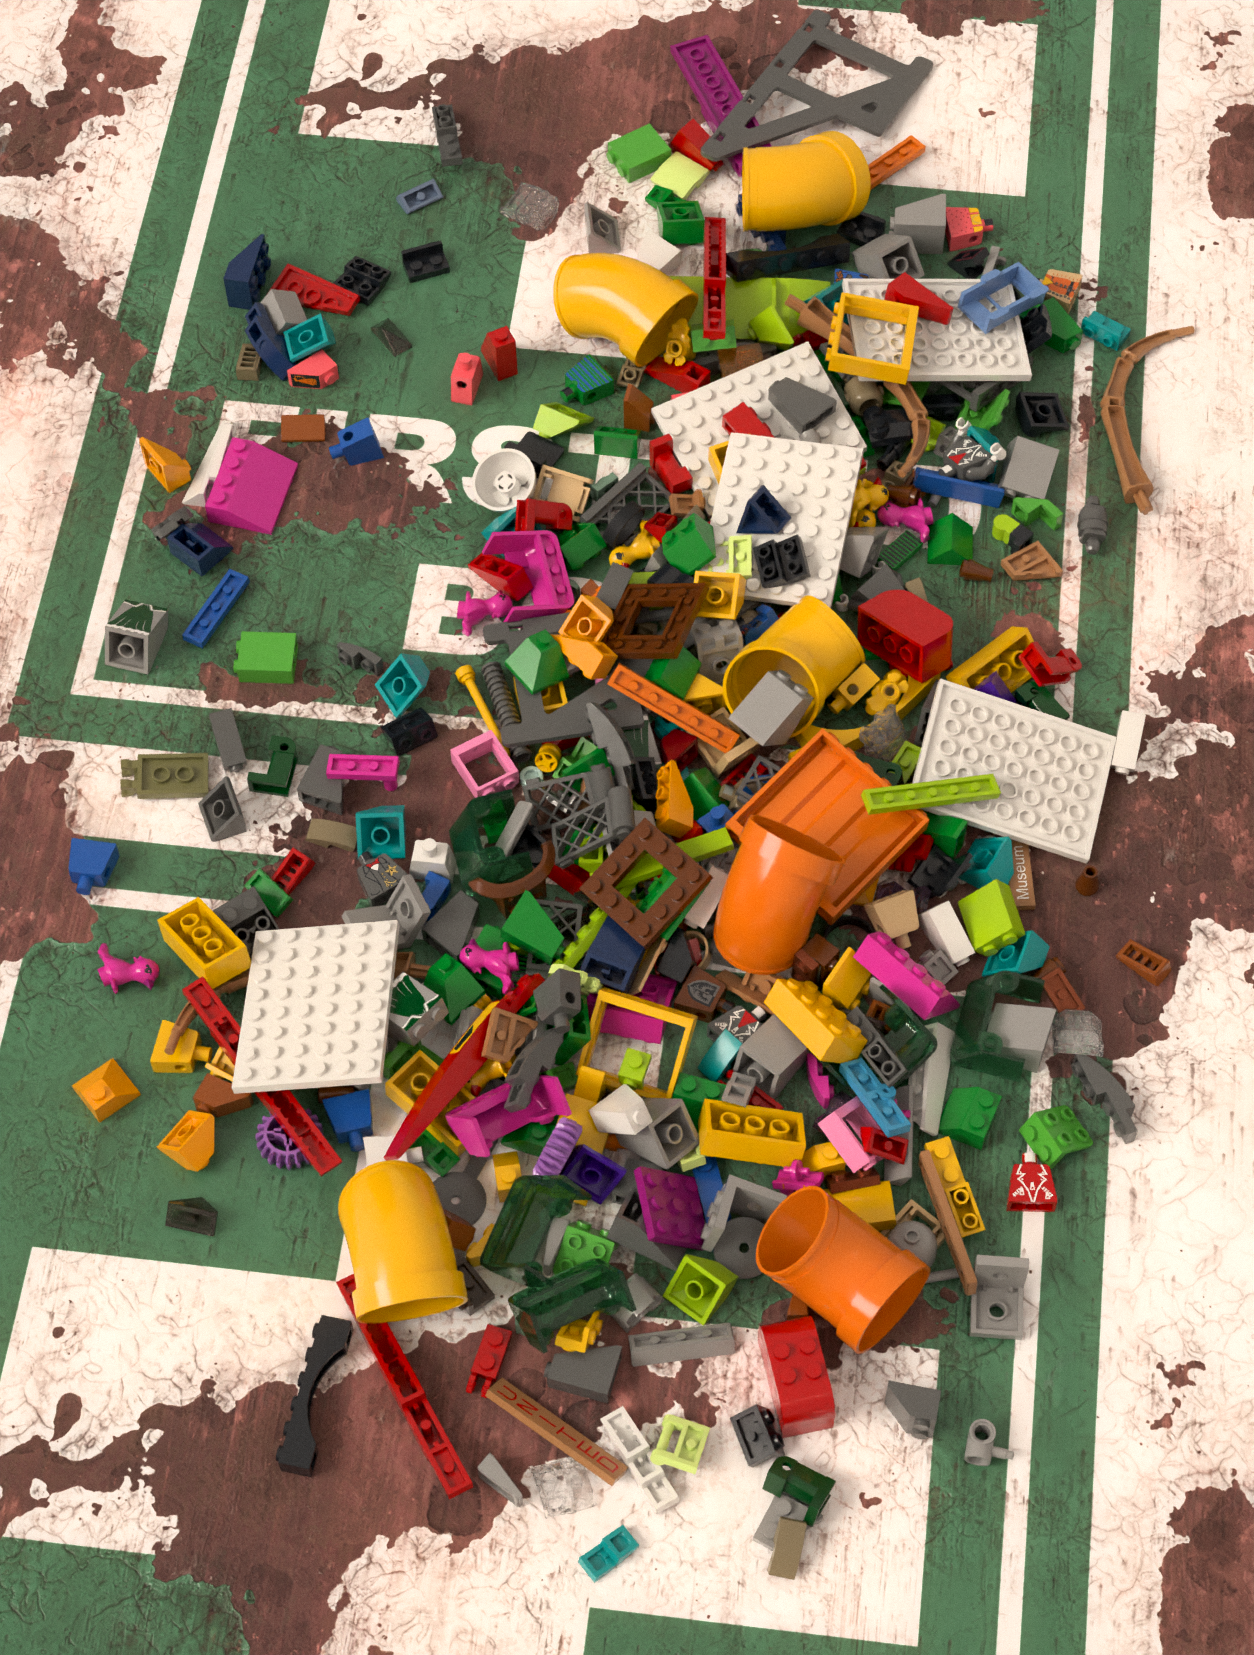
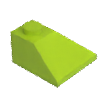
[747,305,794,351]
[533,402,594,439]
[663,1254,739,1326]

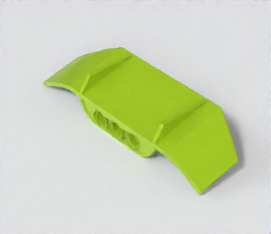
[669,276,830,340]

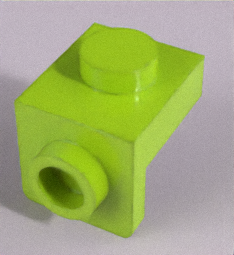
[618,1048,652,1090]

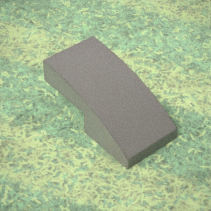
[721,1072,757,1107]

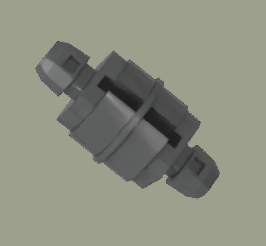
[1077,495,1109,555]

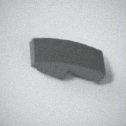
[596,562,634,611]
[337,642,384,677]

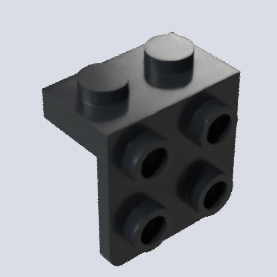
[504,431,564,479]
[906,845,973,900]

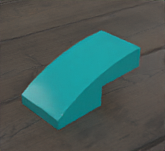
[698,1028,743,1082]
[578,1525,639,1583]

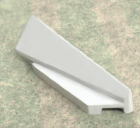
[182,420,239,507]

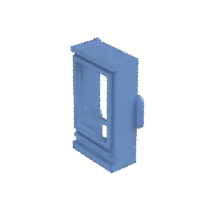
[958,262,1049,334]

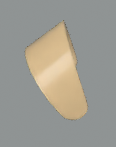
[686,931,712,970]

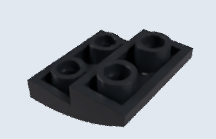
[333,256,391,306]
[1020,303,1052,354]
[753,534,811,589]

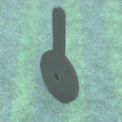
[433,1139,498,1225]
[713,1217,764,1279]

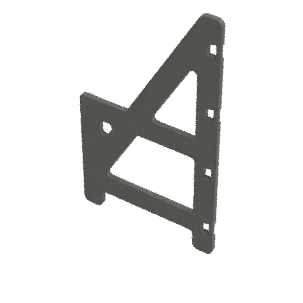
[700,10,934,162]
[483,600,760,748]

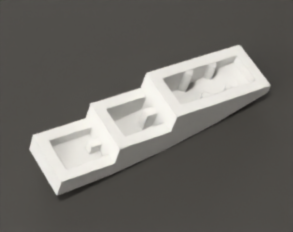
[600,1406,679,1514]

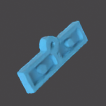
[839,1058,911,1138]

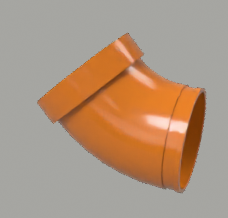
[713,815,846,975]
[756,1186,930,1354]

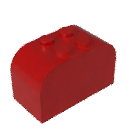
[857,590,953,683]
[758,1315,835,1439]

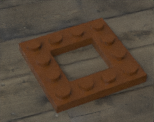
[601,583,709,659]
[579,818,713,950]

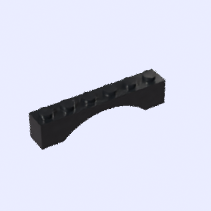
[726,234,850,282]
[276,1315,354,1478]

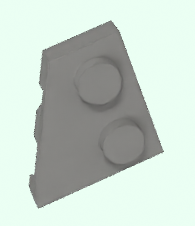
[752,1494,823,1551]

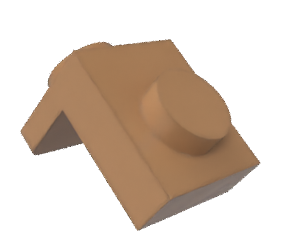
[669,489,706,518]

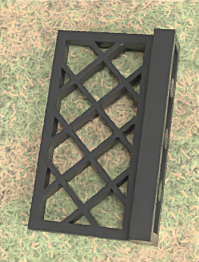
[938,355,1034,412]
[579,463,671,551]

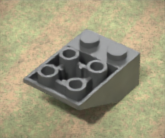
[213,886,279,960]
[606,1186,687,1271]

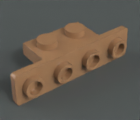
[715,969,785,1015]

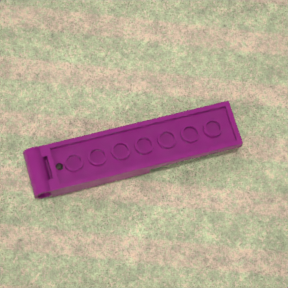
[670,35,772,177]

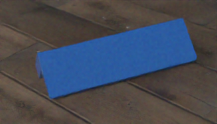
[913,467,1005,508]

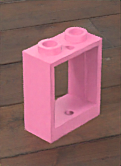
[450,730,519,801]
[818,1096,883,1173]

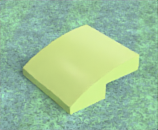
[650,151,710,200]
[708,535,752,579]

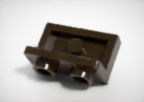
[456,1256,495,1316]

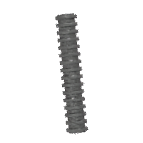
[481,661,532,763]

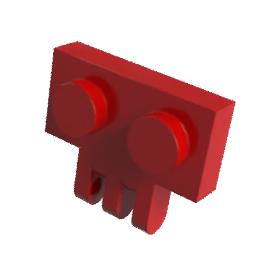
[888,834,934,872]

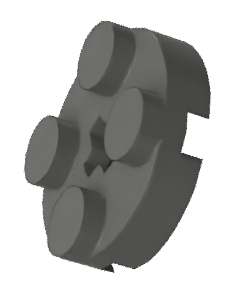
[151,505,194,541]

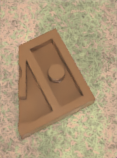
[1000,541,1063,581]
[481,1007,538,1064]

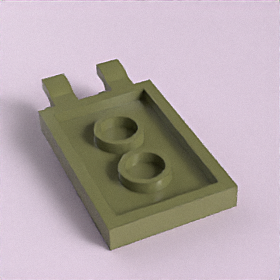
[120,753,209,799]

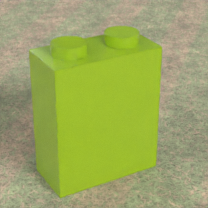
[958,879,1026,957]

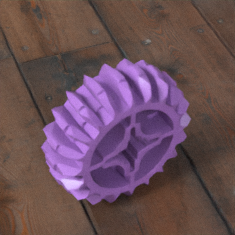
[255,1107,324,1171]
[532,1117,582,1185]

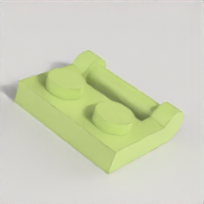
[650,1414,710,1474]

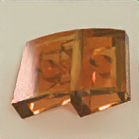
[717,343,763,378]

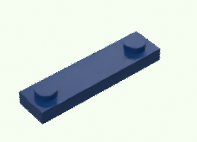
[182,569,250,649]
[692,1156,732,1224]

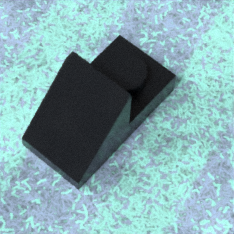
[947,247,990,279]

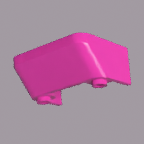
[482,530,574,629]
[445,1075,572,1157]

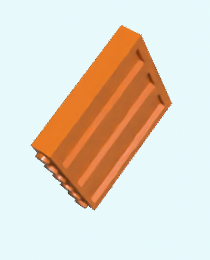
[725,728,929,925]

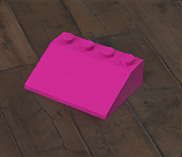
[205,437,298,535]
[853,931,960,1020]
[580,960,678,1044]

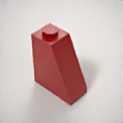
[668,118,724,172]
[481,326,518,381]

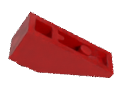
[884,272,954,325]
[468,553,533,601]

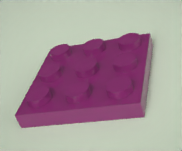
[634,1166,705,1251]

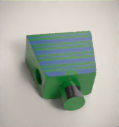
[560,354,614,406]

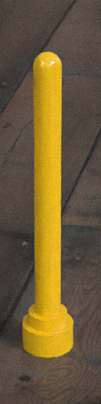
[455,665,511,757]

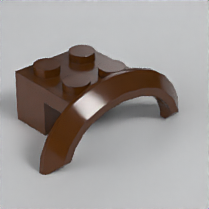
[468,840,556,919]

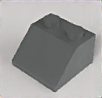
[884,1380,941,1439]

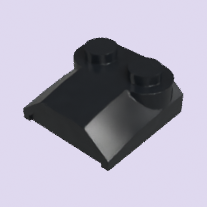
[1015,392,1070,438]
[862,406,913,449]

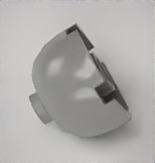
[888,1221,937,1267]

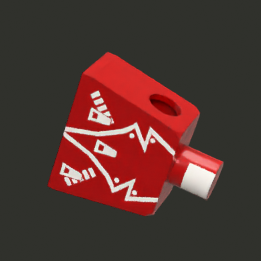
[1006,1152,1057,1212]

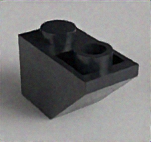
[656,927,697,985]

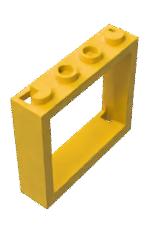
[825,292,919,385]
[575,987,698,1098]

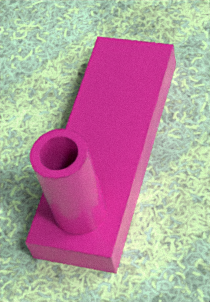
[326,754,400,791]

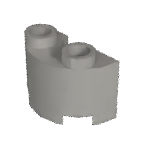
[606,1273,665,1333]

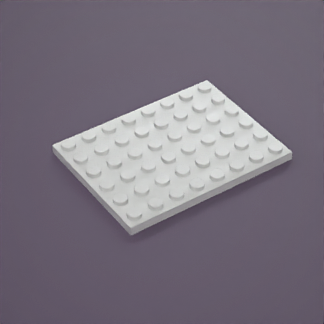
[842,278,1032,381]
[651,342,867,519]
[699,432,863,608]
[912,678,1117,864]
[232,920,400,1094]

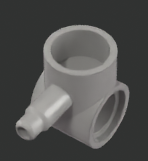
[964,1419,1014,1466]

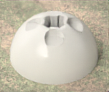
[472,448,536,513]

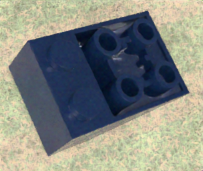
[223,234,271,310]
[580,916,646,994]

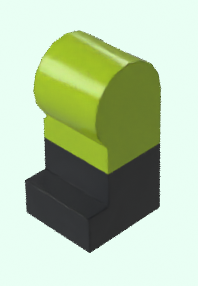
[992,514,1034,554]

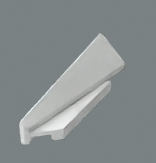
[908,1022,955,1136]

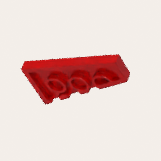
[267,263,360,316]

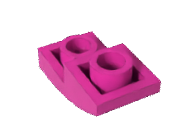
[806,1053,834,1109]

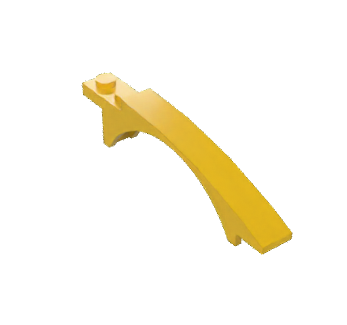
[788,673,941,761]

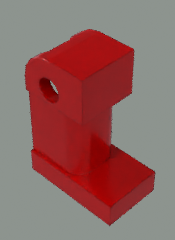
[649,434,693,494]
[515,498,573,531]
[1018,642,1082,687]

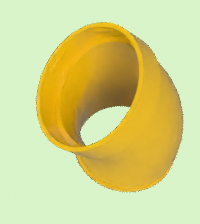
[742,131,871,232]
[553,253,699,367]
[723,595,865,738]
[338,1160,468,1323]

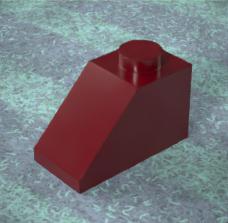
[660,728,698,773]

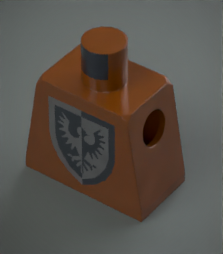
[674,965,736,1023]

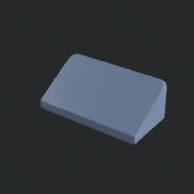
[396,179,443,214]

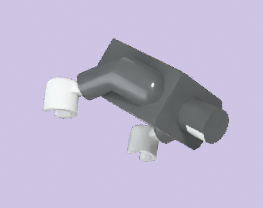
[938,417,1006,482]
[835,561,905,612]

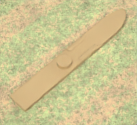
[628,936,667,995]

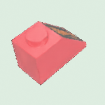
[287,349,339,389]

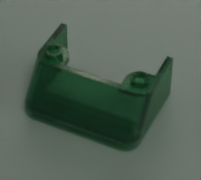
[449,789,533,896]
[950,971,1045,1082]
[812,984,937,1098]
[480,1175,592,1288]
[508,1258,637,1354]

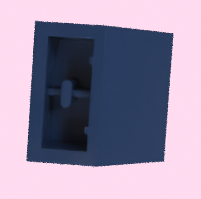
[167,523,233,577]

